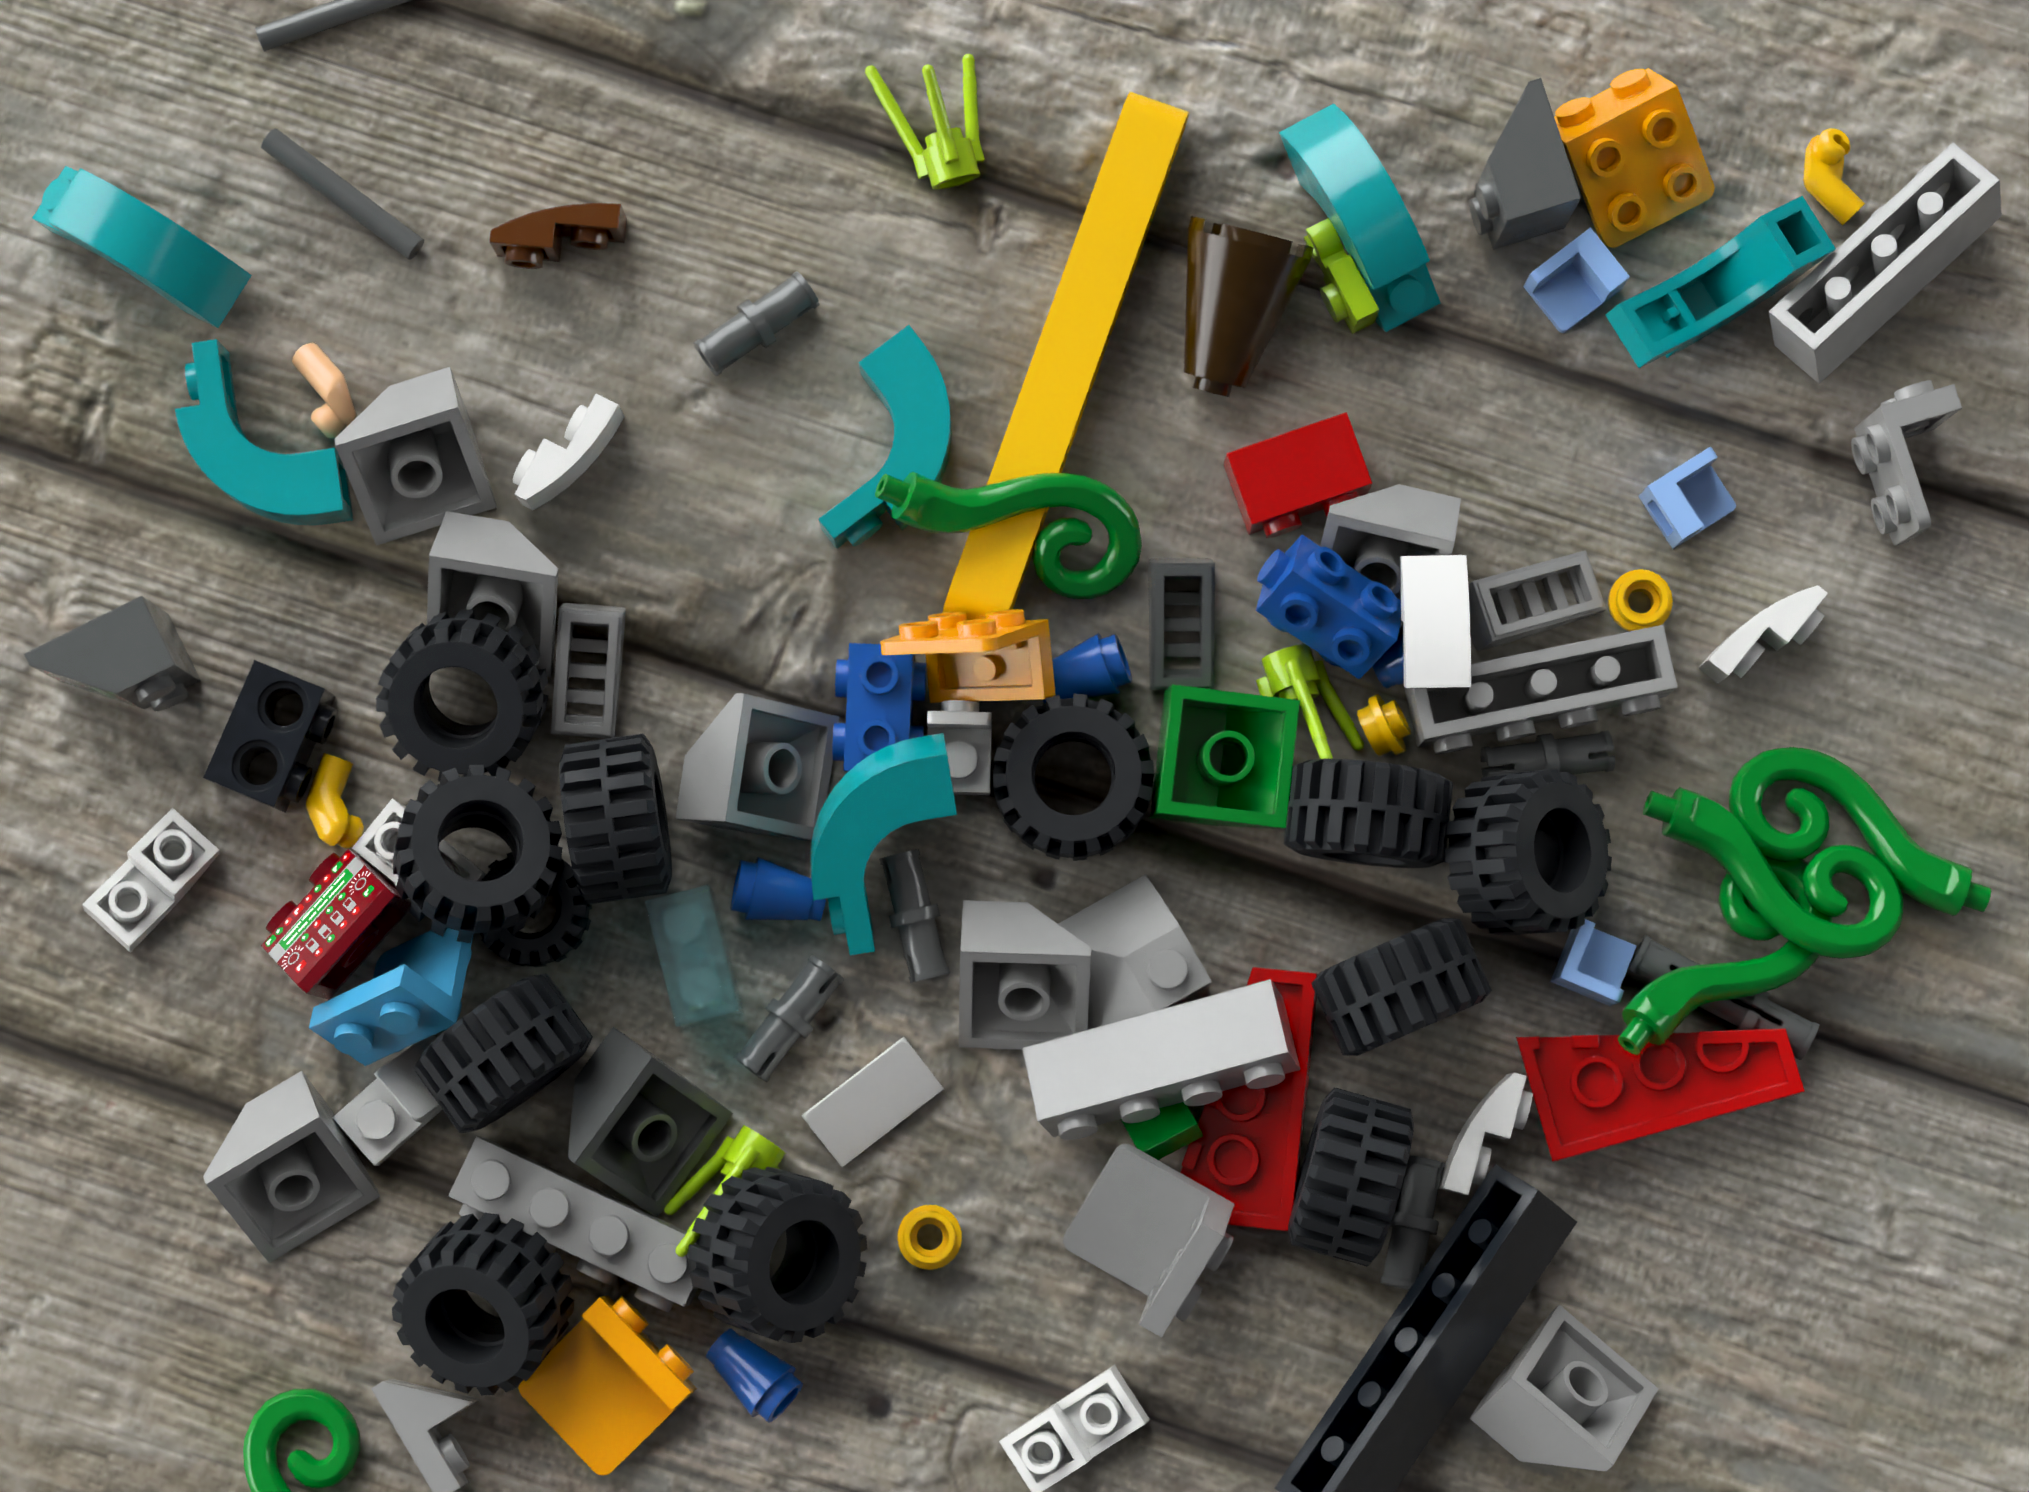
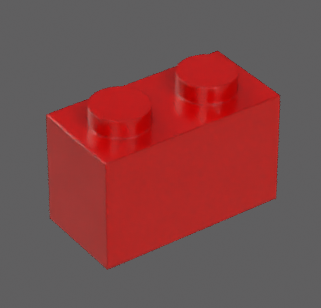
[1223,412,1372,538]

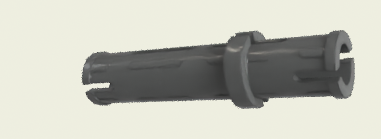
[1627,935,1820,1060]

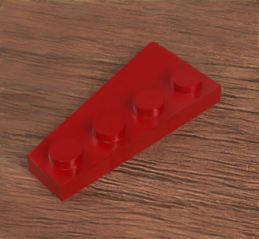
[1180,967,1318,1231]
[1516,1029,1805,1163]

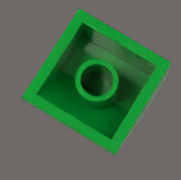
[1150,684,1300,829]

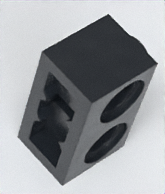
[203,660,338,813]

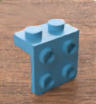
[309,928,473,1066]

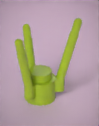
[865,54,985,190]
[1256,644,1364,759]
[664,1125,786,1257]

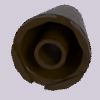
[1184,216,1314,397]

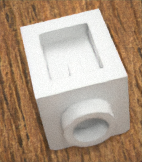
[927,700,992,795]

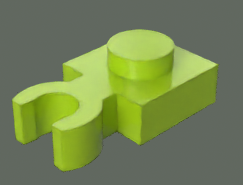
[1304,218,1379,334]

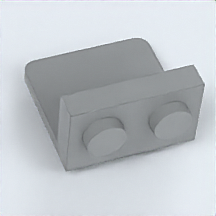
[1851,380,1962,546]
[1063,1144,1234,1337]

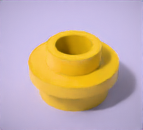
[1608,569,1673,632]
[1357,694,1411,756]
[897,1205,962,1270]

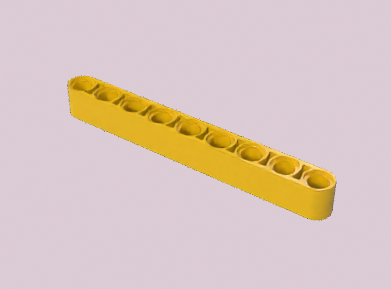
[942,92,1189,620]

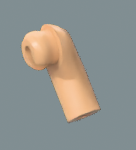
[292,343,356,439]

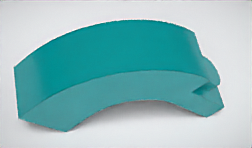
[1279,103,1441,332]
[32,166,252,328]
[1606,196,1836,368]
[818,325,952,549]
[175,339,354,526]
[810,733,957,956]

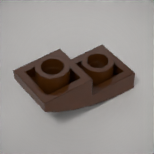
[490,203,627,269]

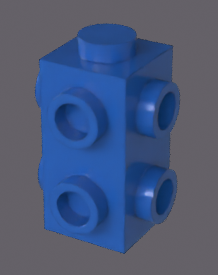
[1256,535,1401,680]
[832,643,927,774]

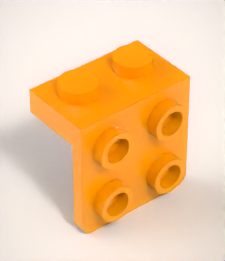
[1554,68,1715,248]
[880,609,1056,703]
[518,1295,697,1475]

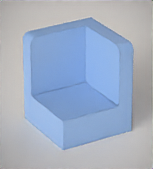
[1523,227,1630,333]
[1638,447,1736,549]
[1550,919,1637,1006]

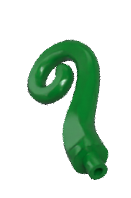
[875,472,1142,599]
[1729,747,1991,916]
[1643,787,1903,959]
[1618,856,1832,1055]
[243,1389,361,1492]

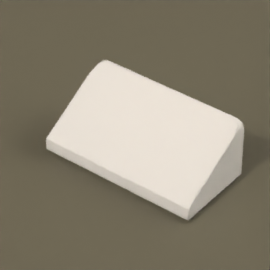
[802,1037,944,1168]

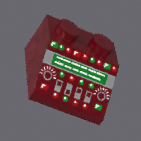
[261,849,411,1000]

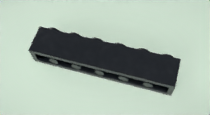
[1275,1164,1577,1492]

